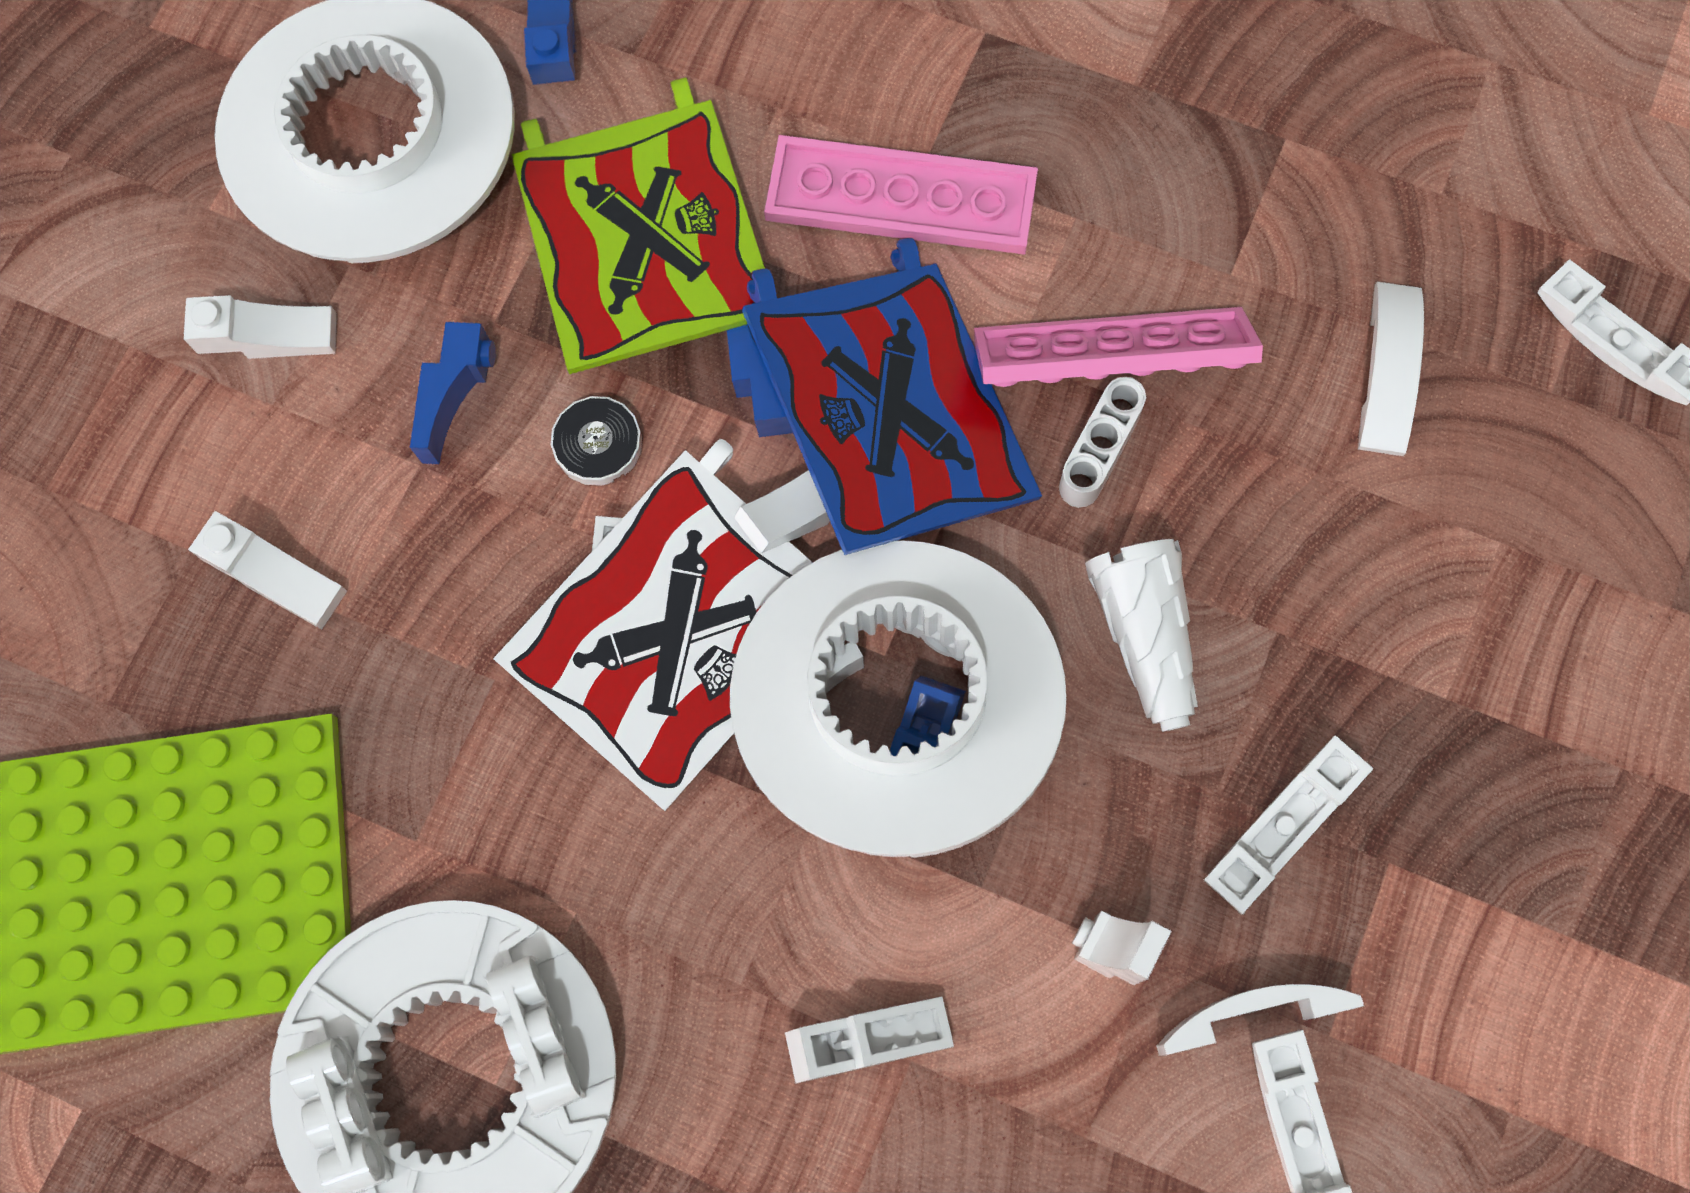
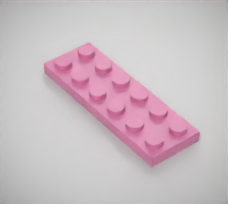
[764,135,1038,255]
[974,307,1263,387]

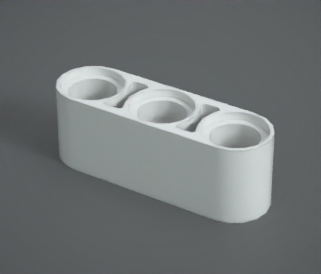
[1059,377,1146,508]

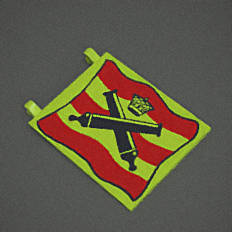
[511,78,765,374]

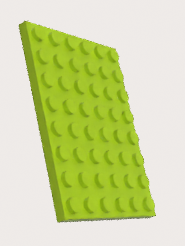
[0,714,351,1055]

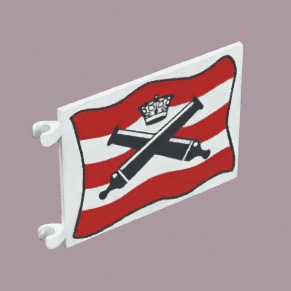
[493,439,813,811]

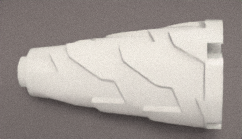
[1085,539,1198,732]

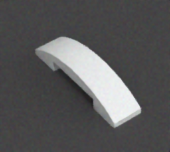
[1537,259,1690,405]
[1358,282,1424,456]
[1204,735,1374,914]
[1157,984,1364,1056]
[1252,1030,1352,1193]

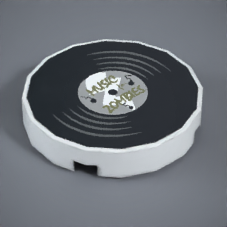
[551,396,642,485]

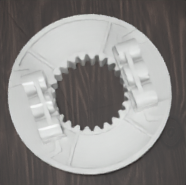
[215,0,515,263]
[730,540,1066,858]
[270,900,616,1193]

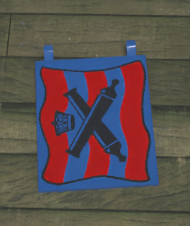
[742,238,1042,556]

